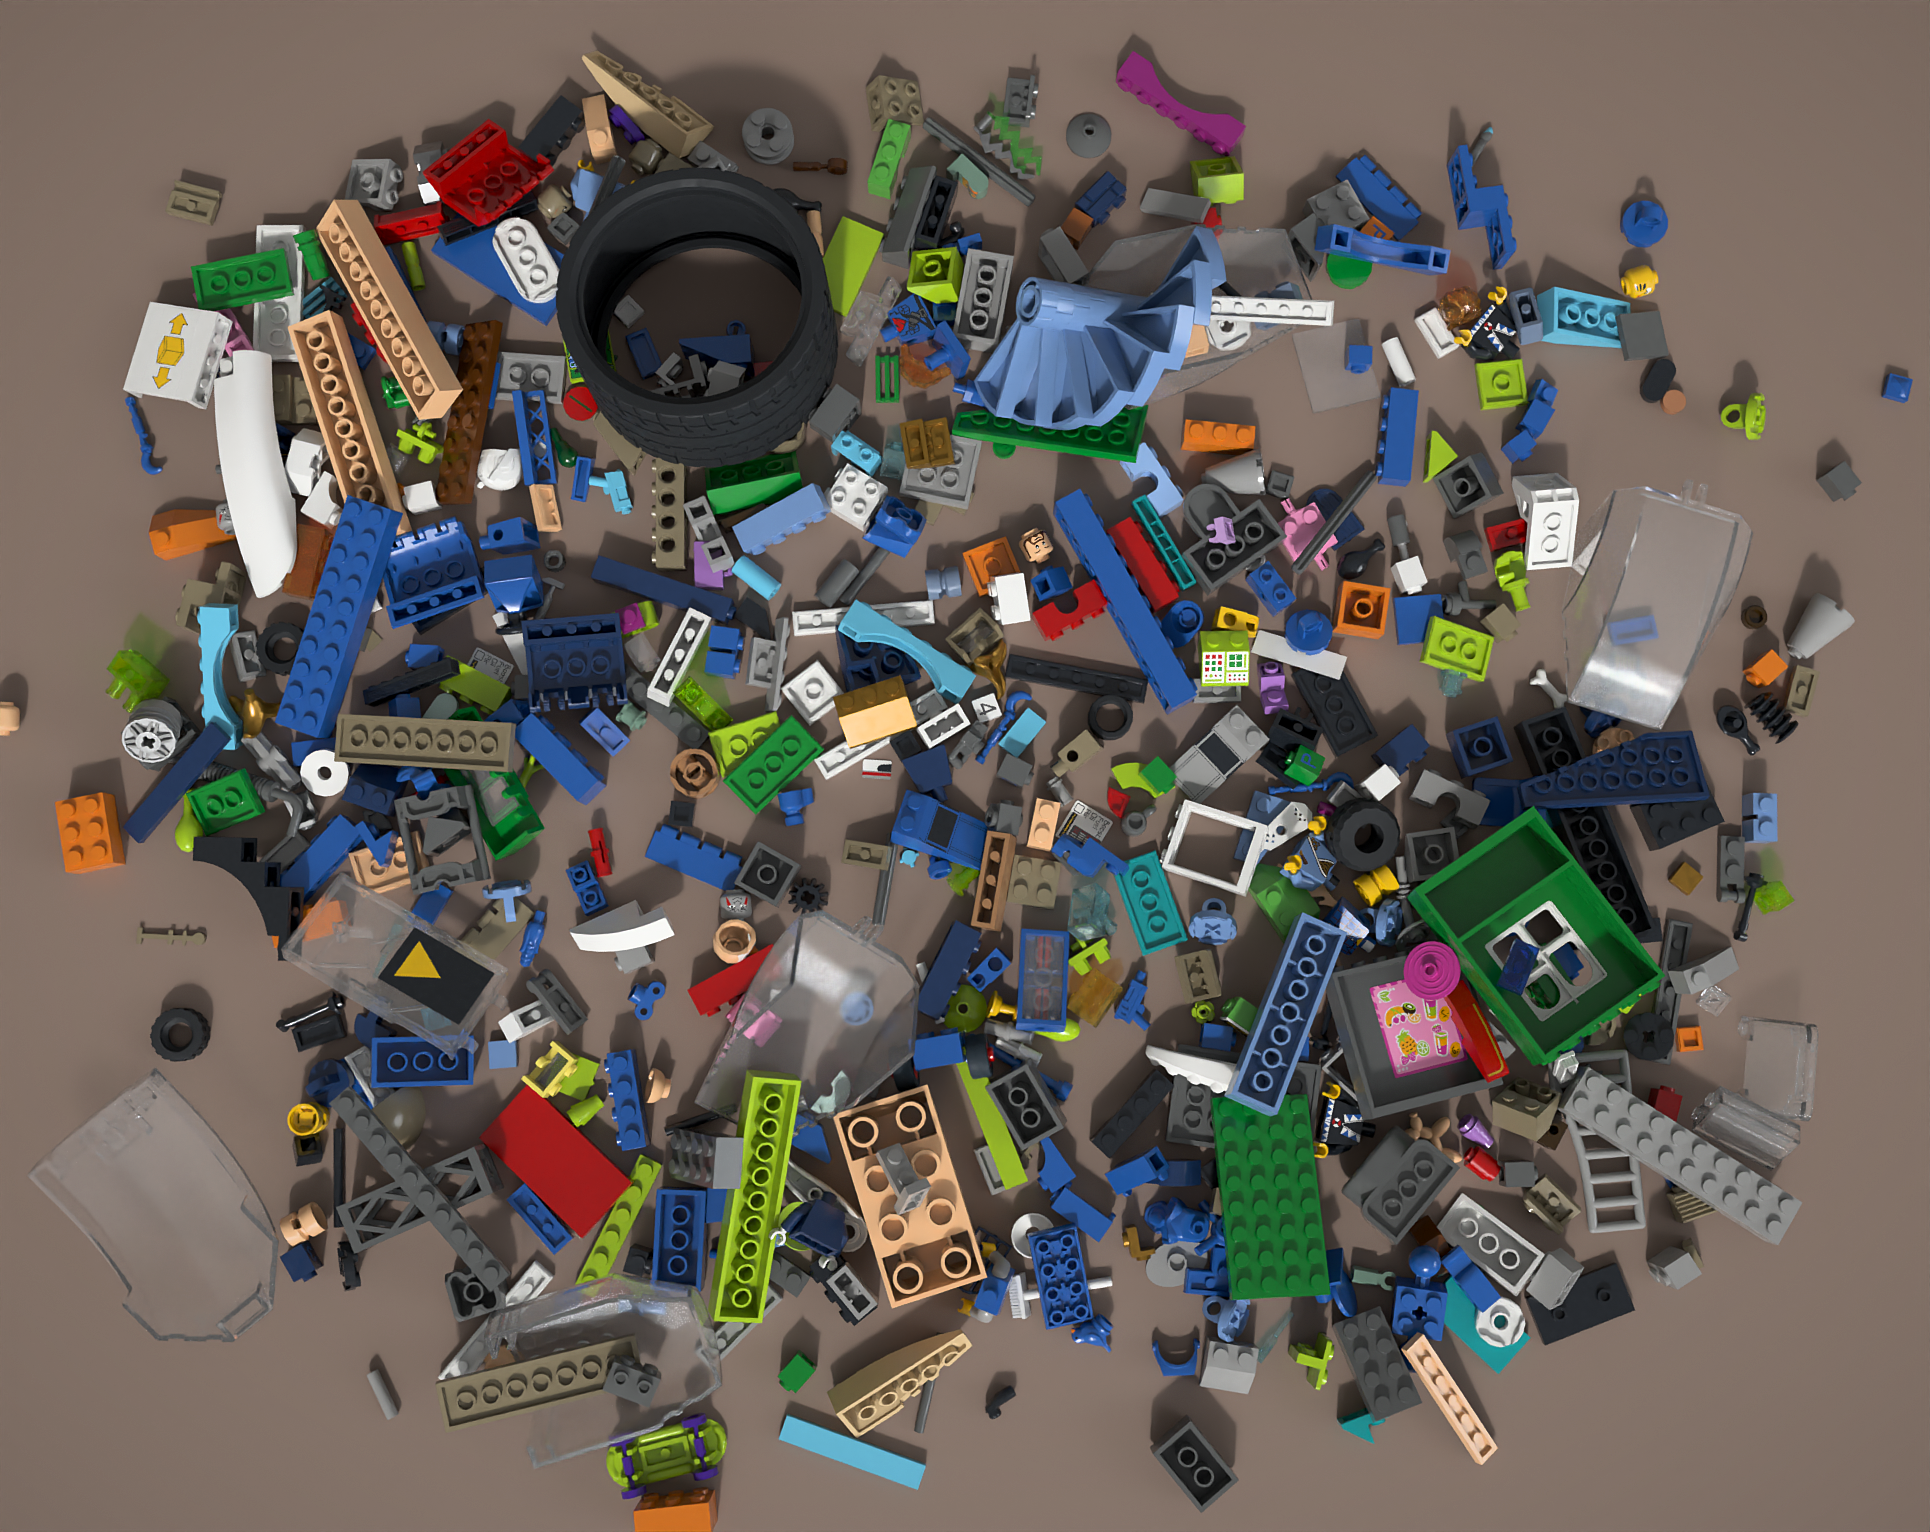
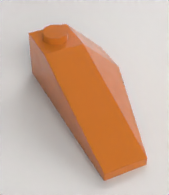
[149,509,237,561]

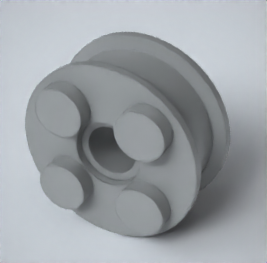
[742,108,794,165]

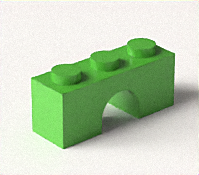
[867,119,911,199]

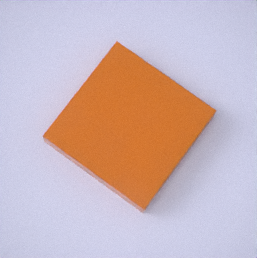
[962,536,1021,597]

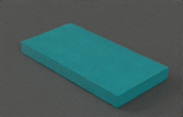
[1113,850,1188,956]
[1443,1275,1531,1374]

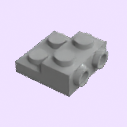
[345,159,403,211]

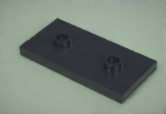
[1291,668,1378,758]
[1524,1262,1635,1346]

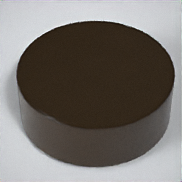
[1741,605,1767,630]

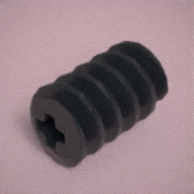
[1744,691,1799,744]

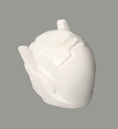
[477,448,523,491]

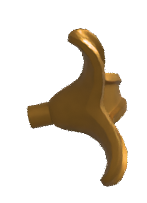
[965,638,1007,700]
[229,688,281,739]

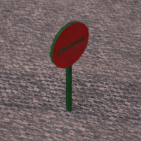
[563,355,618,421]

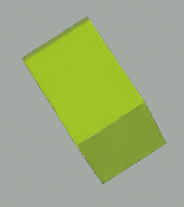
[1423,431,1458,482]

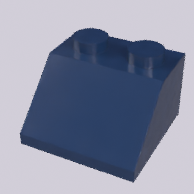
[342,763,409,818]

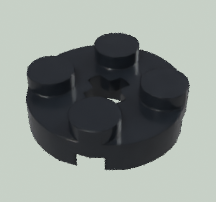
[1623,1012,1675,1061]
[337,1240,361,1292]

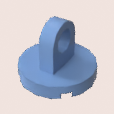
[482,880,532,923]
[1188,898,1237,945]
[1360,898,1403,947]
[1202,1296,1250,1343]

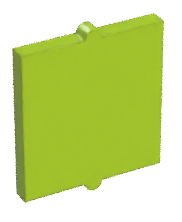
[545,1053,600,1101]

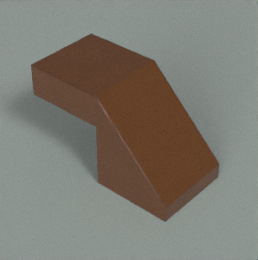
[1409,1215,1451,1278]

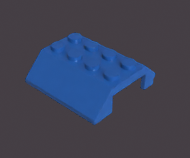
[383,516,485,629]

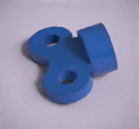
[628,981,665,1020]

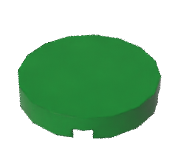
[1325,254,1373,289]

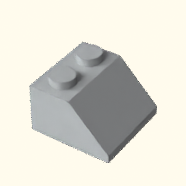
[1199,1336,1259,1394]

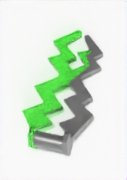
[973,111,1042,180]

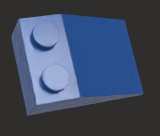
[679,334,755,380]

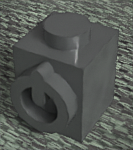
[985,800,1023,836]

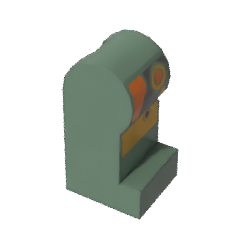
[946,154,989,199]

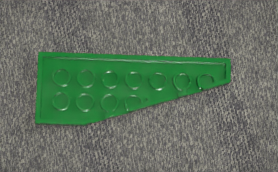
[952,404,1149,463]

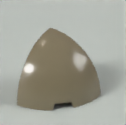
[371,1086,426,1150]

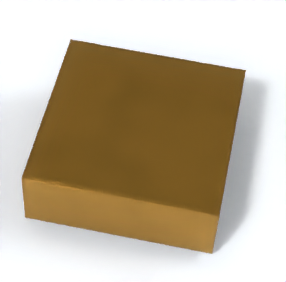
[1668,862,1703,896]

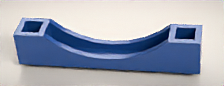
[1314,224,1451,275]

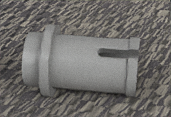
[1046,776,1074,807]

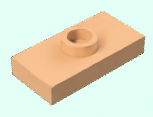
[529,484,562,532]

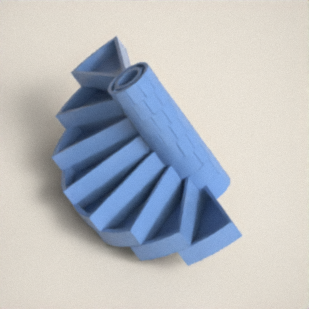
[974,226,1226,430]

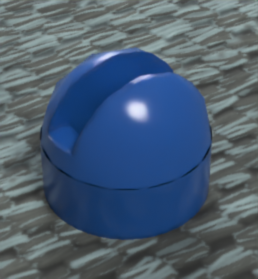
[726,320,746,335]

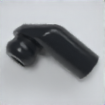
[939,221,965,249]
[985,1385,1016,1420]

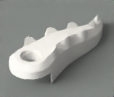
[1145,1045,1237,1093]
[785,1158,868,1252]

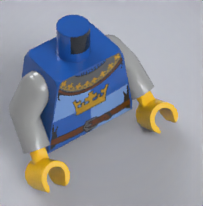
[957,1242,1016,1323]

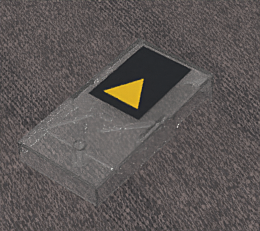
[281,872,509,1060]

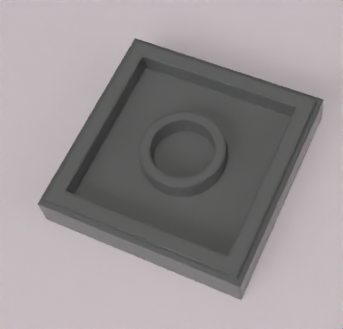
[1615,311,1669,361]

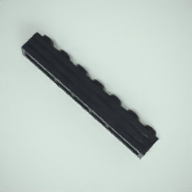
[437,190,539,246]
[363,657,461,707]

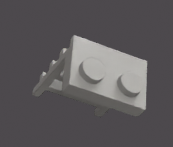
[651,354,709,398]

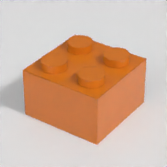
[1332,581,1391,639]

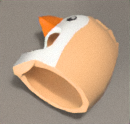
[713,919,758,964]

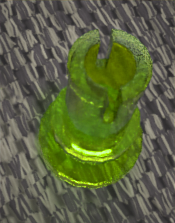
[946,867,980,897]

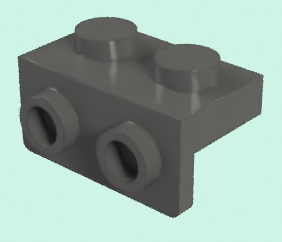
[1002,74,1039,128]

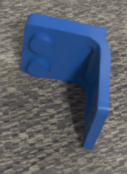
[1472,776,1546,827]

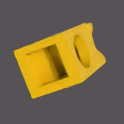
[1211,606,1260,638]

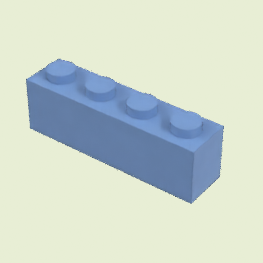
[732,483,831,555]

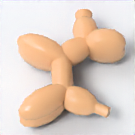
[1405,1112,1462,1163]

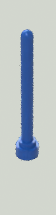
[968,1034,1073,1102]

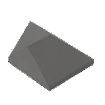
[423,807,471,857]

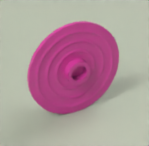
[1404,941,1461,1000]

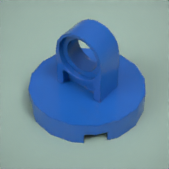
[1620,201,1668,248]
[1285,609,1333,655]

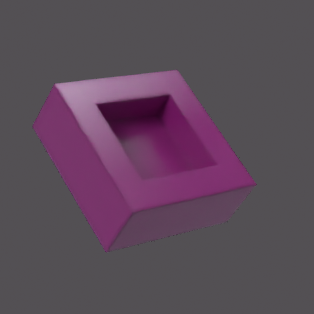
[615,603,646,634]

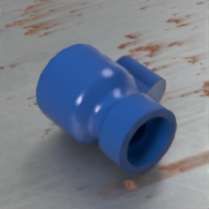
[777,788,814,827]

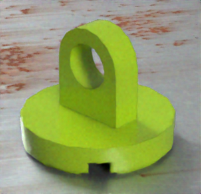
[1721,393,1766,440]

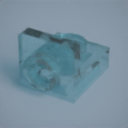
[880,442,906,480]

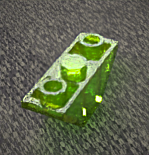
[673,676,733,731]

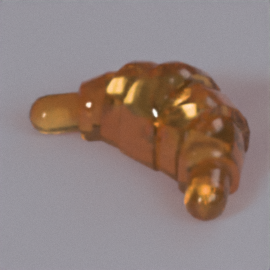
[899,344,951,389]

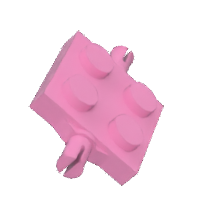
[1278,498,1338,571]

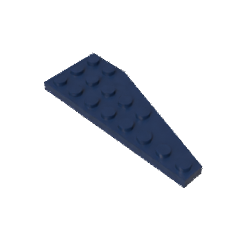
[1517,731,1710,810]

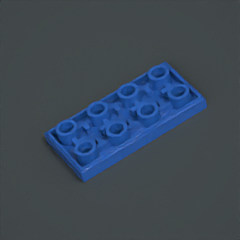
[1027,1223,1094,1330]

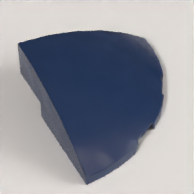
[835,625,921,692]

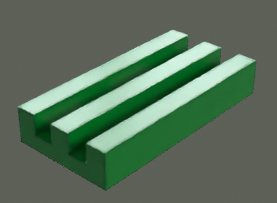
[875,355,899,403]

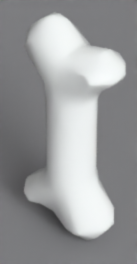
[1530,669,1570,709]

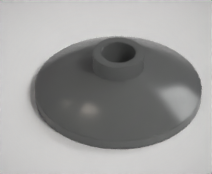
[1066,114,1111,158]

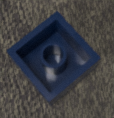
[1445,716,1513,779]

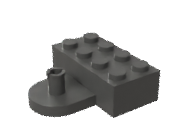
[1182,484,1287,596]

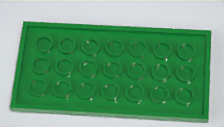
[1210,1094,1331,1300]

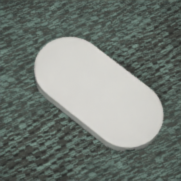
[493,217,559,303]

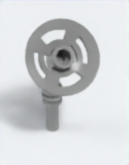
[1395,856,1437,953]

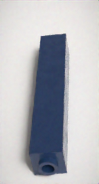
[591,555,737,625]

